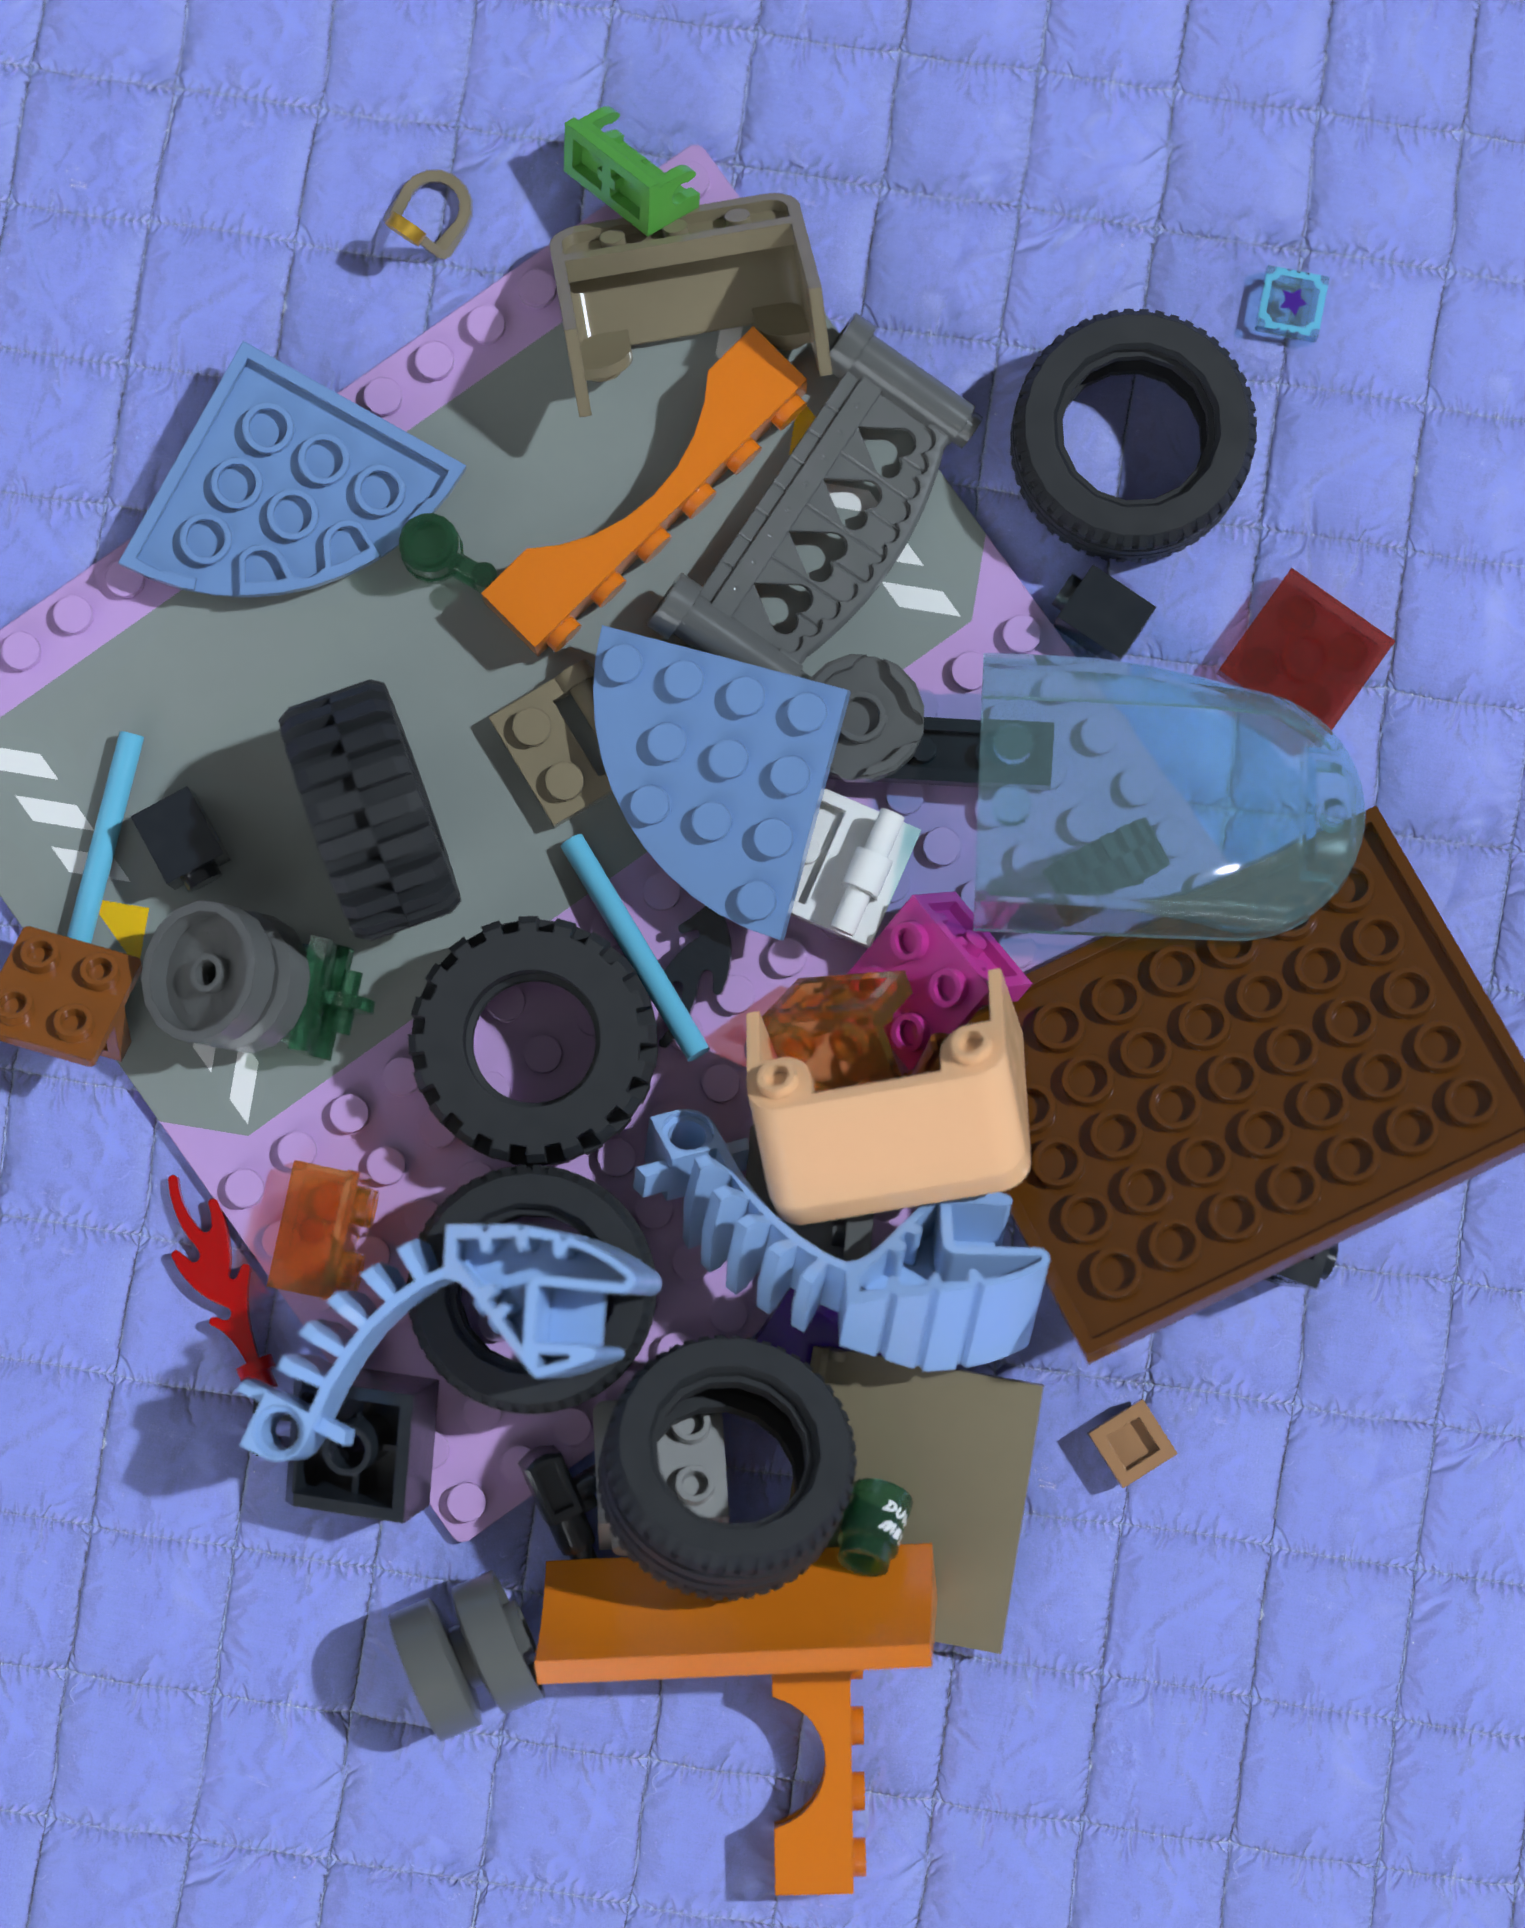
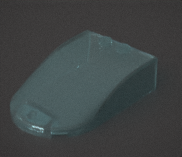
[973,653,1365,941]

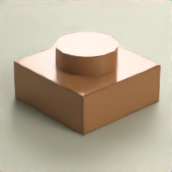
[1087,1399,1178,1488]

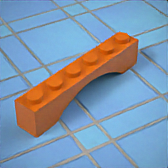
[481,326,807,656]

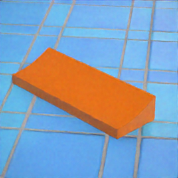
[534,1543,938,1684]

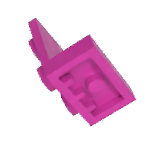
[841,891,1033,1070]

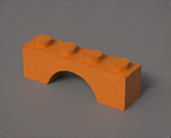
[772,1670,866,1895]

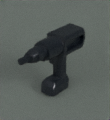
[518,1445,598,1560]

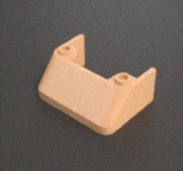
[746,968,1031,1225]

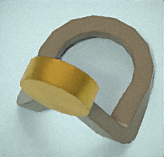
[383,170,473,259]

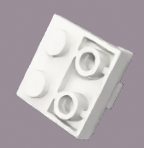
[791,788,921,948]

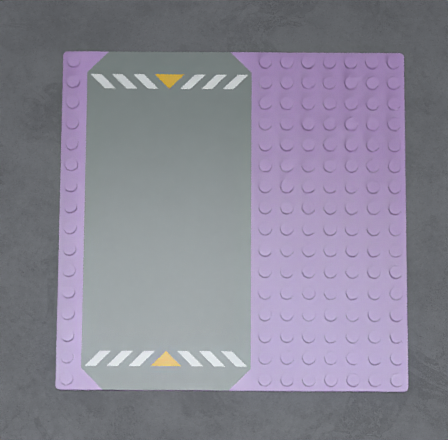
[0,145,1234,1542]

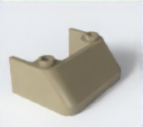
[549,193,832,418]

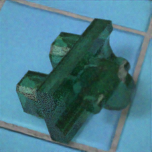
[280,935,376,1062]

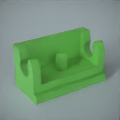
[564,106,700,237]

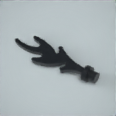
[659,906,732,1048]

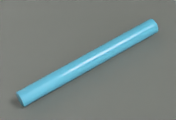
[67,731,144,944]
[560,834,710,1062]

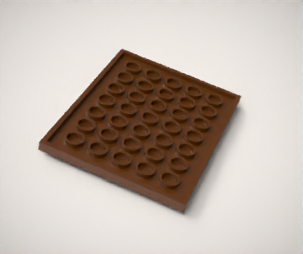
[966,806,1525,1365]

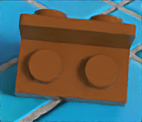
[0,926,142,1067]

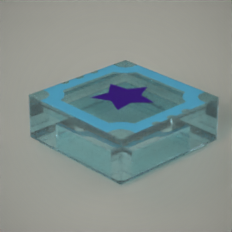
[1254,265,1330,343]

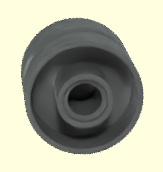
[389,1570,545,1742]

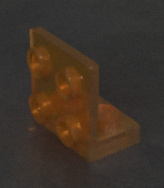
[761,970,913,1093]
[267,1160,379,1300]

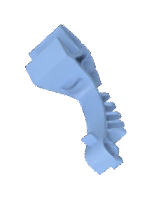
[633,1109,1050,1372]
[236,1224,662,1462]

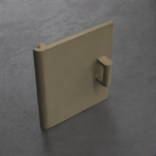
[789,1345,1044,1654]

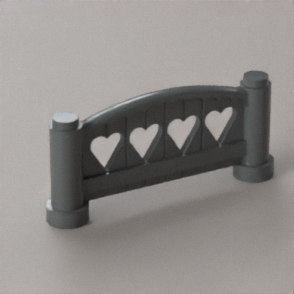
[646,312,983,679]

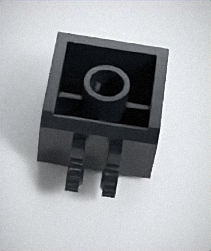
[250,1364,439,1523]

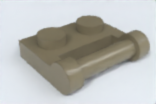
[489,659,613,828]

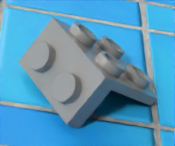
[593,1400,729,1556]

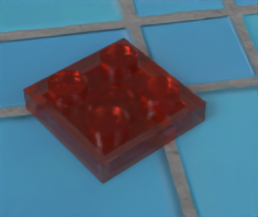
[1216,568,1395,747]

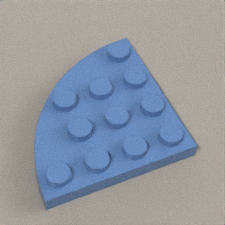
[118,341,467,598]
[593,625,851,941]

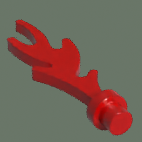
[168,1175,278,1388]

